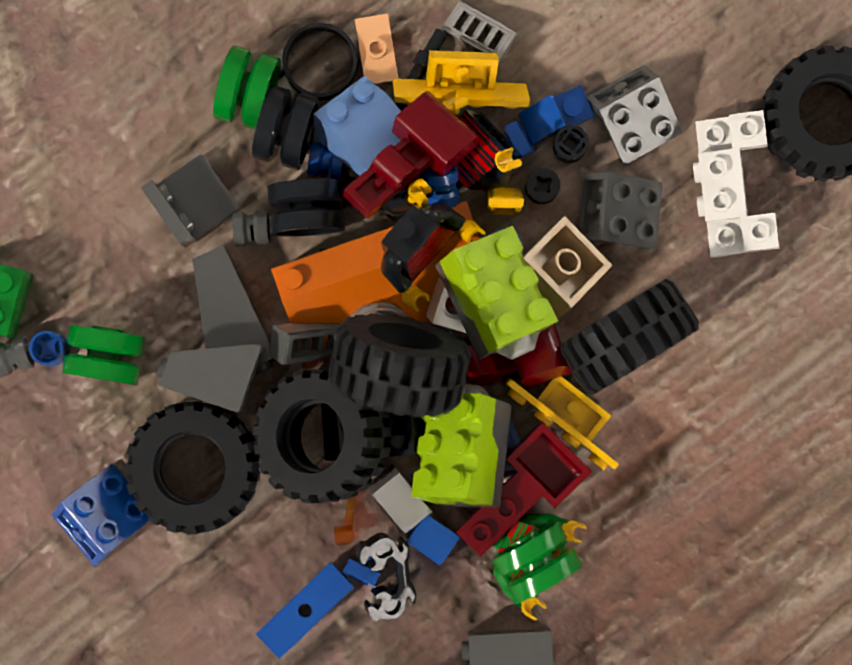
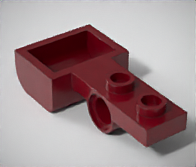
[343,91,480,219]
[465,324,572,389]
[456,421,592,557]

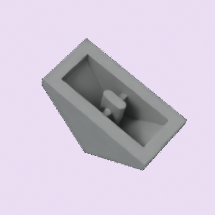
[369,463,432,534]

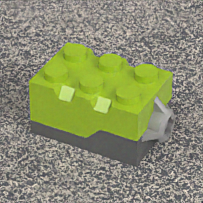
[435,226,558,360]
[411,384,512,508]

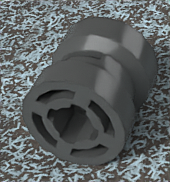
[232,210,270,246]
[0,335,35,377]

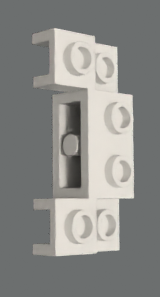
[693,110,780,258]

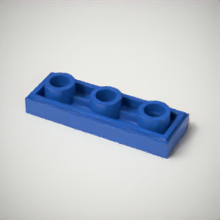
[256,562,354,659]

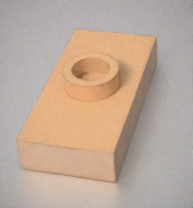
[355,14,399,86]

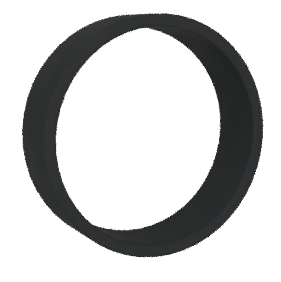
[282,23,358,100]

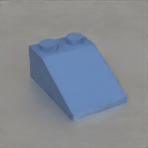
[313,76,401,176]

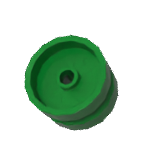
[213,45,281,130]
[61,325,145,385]
[492,521,583,603]

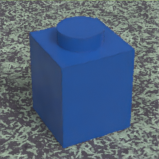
[406,514,460,566]

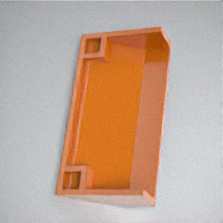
[271,201,480,368]

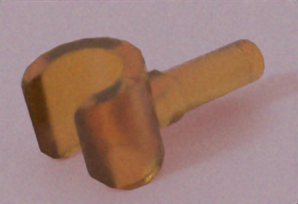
[334,497,357,545]

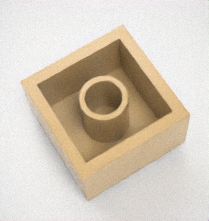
[523,216,613,319]

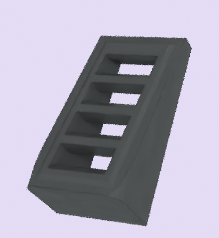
[269,323,341,365]

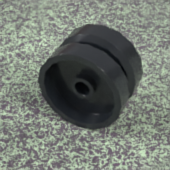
[252,85,319,171]
[267,178,345,237]

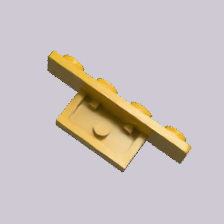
[392,50,530,109]
[505,376,619,470]

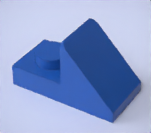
[518,85,595,145]

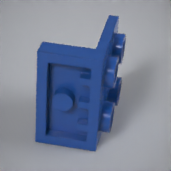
[51,464,149,567]

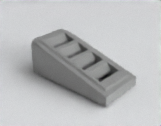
[441,0,517,65]

